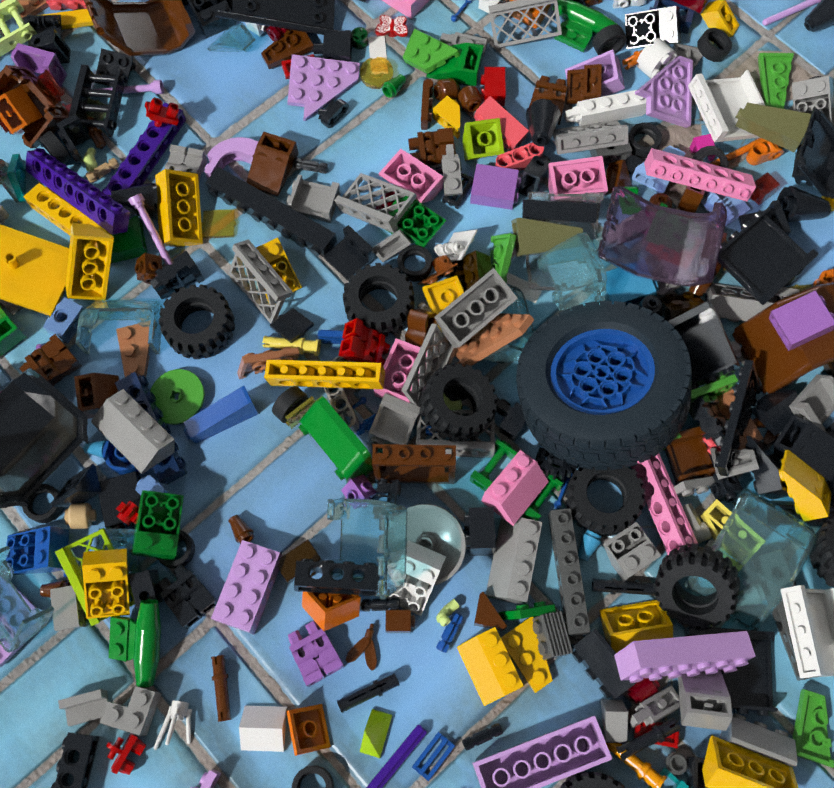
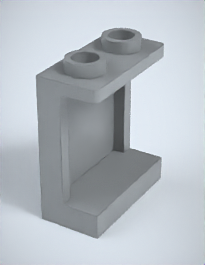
[286,174,341,223]
[789,374,834,432]
[366,393,421,445]

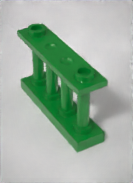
[470,439,563,521]

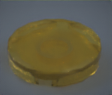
[360,57,394,89]

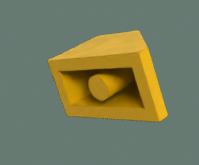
[701,0,739,37]
[433,96,460,139]

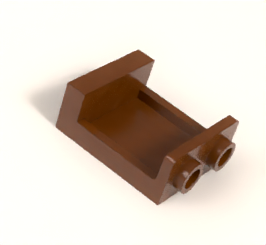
[665,427,716,484]

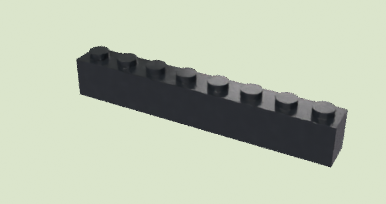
[205,167,337,257]

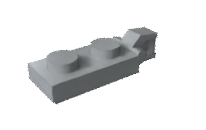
[440,32,488,57]
[441,144,463,196]
[628,686,680,728]

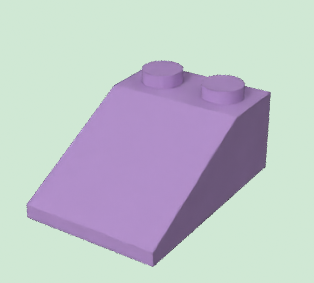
[565,50,625,96]

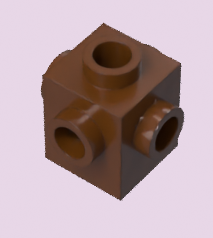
[135,253,163,284]

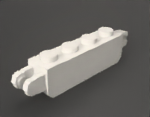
[564,90,646,126]

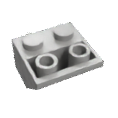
[603,522,661,581]

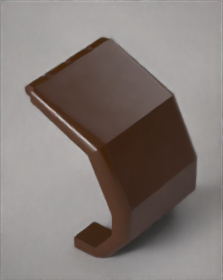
[84,0,195,56]
[732,282,834,394]

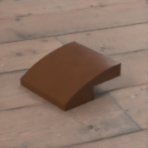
[566,64,602,104]

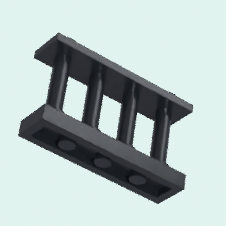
[68,64,127,137]

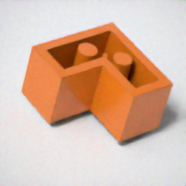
[302,592,361,631]

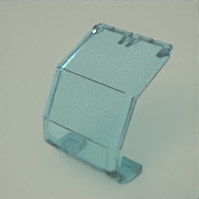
[684,488,816,631]
[327,498,408,600]

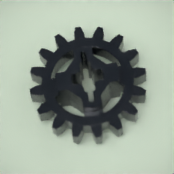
[536,447,579,480]

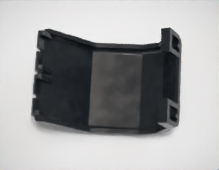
[797,109,834,199]

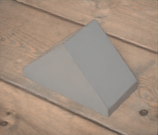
[601,699,628,743]

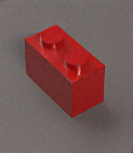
[481,67,506,106]

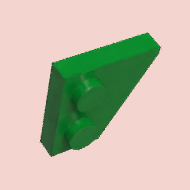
[499,601,556,620]

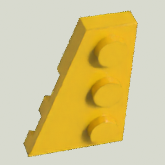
[501,617,553,693]

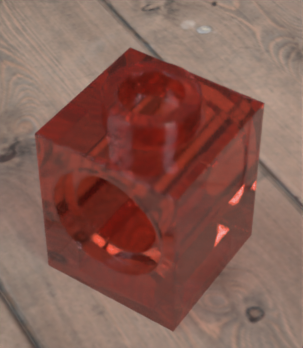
[750,172,780,205]

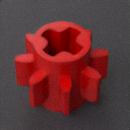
[116,501,139,526]

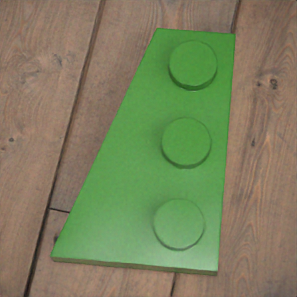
[490,233,516,283]
[792,689,834,768]

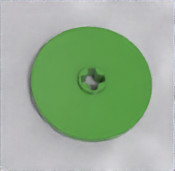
[150,369,205,425]

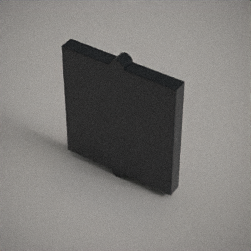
[270,308,314,343]

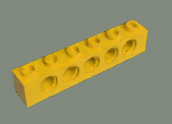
[23,183,114,243]
[264,360,385,389]

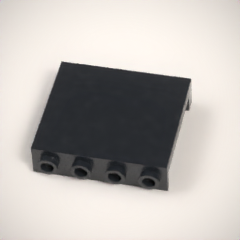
[713,207,818,305]
[668,301,740,390]
[684,626,778,716]

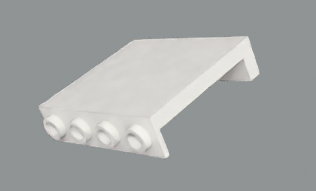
[688,70,766,143]
[781,585,834,678]

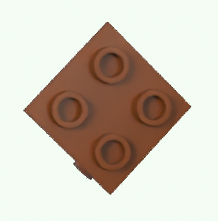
[417,255,458,285]

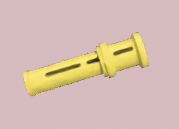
[262,336,321,356]

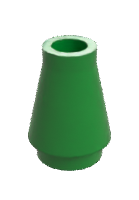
[382,74,406,98]

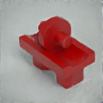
[145,97,179,127]
[106,733,146,775]

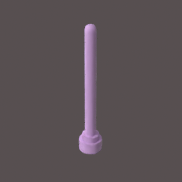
[762,0,821,26]
[90,80,164,97]
[128,193,173,265]

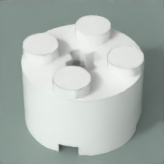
[636,38,678,79]

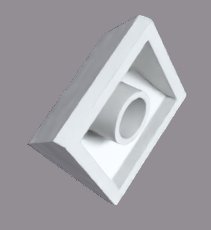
[239,706,287,752]

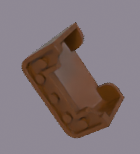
[0,65,69,148]

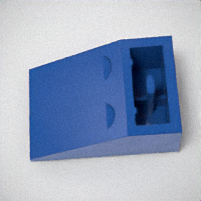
[5,526,69,575]

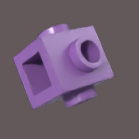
[341,474,377,509]

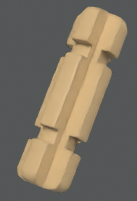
[85,158,119,183]

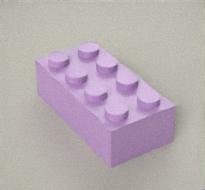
[211,540,283,635]

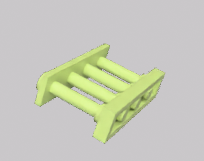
[0,0,37,57]

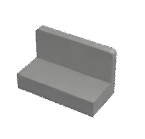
[50,586,86,631]
[58,689,109,726]

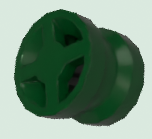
[351,27,368,50]

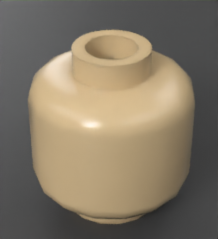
[64,503,97,529]

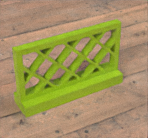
[55,528,135,626]

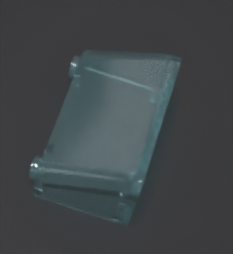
[537,232,607,311]

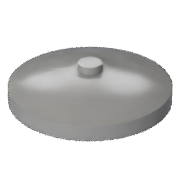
[384,504,466,585]

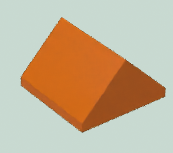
[286,704,331,756]

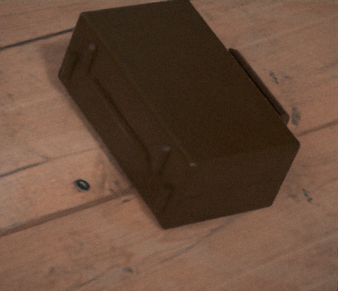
[277,539,322,584]

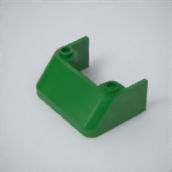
[298,396,373,484]

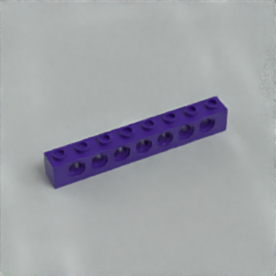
[102,103,186,195]
[25,148,130,235]

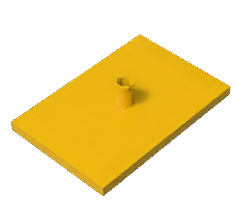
[0,224,69,316]

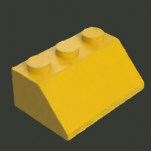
[599,600,673,653]
[457,627,524,706]

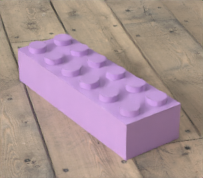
[614,631,756,683]
[472,716,612,788]

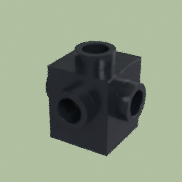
[710,472,743,503]

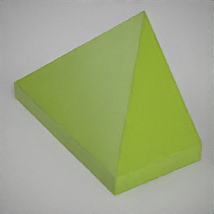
[360,709,392,758]

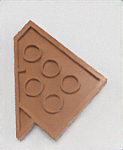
[454,313,534,367]

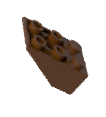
[246,132,299,196]

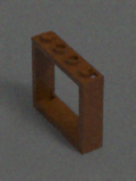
[372,444,456,484]

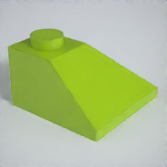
[462,118,504,161]

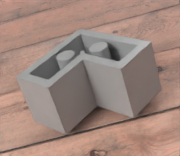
[100,686,162,736]

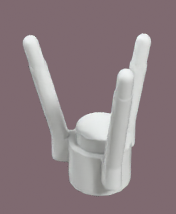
[153,700,192,750]

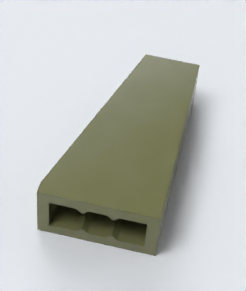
[735,102,811,152]
[511,218,586,257]

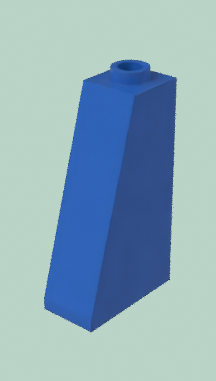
[183,386,258,444]

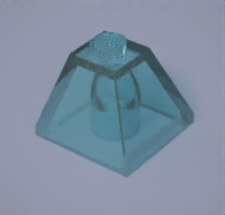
[207,23,256,52]

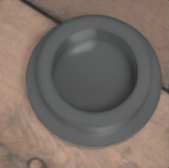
[665,752,688,775]

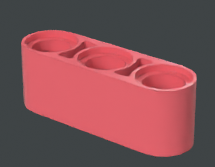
[495,142,544,171]

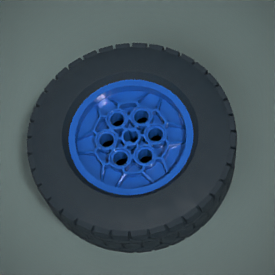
[516,301,692,470]

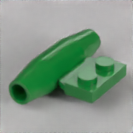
[552,0,618,52]
[109,600,161,688]

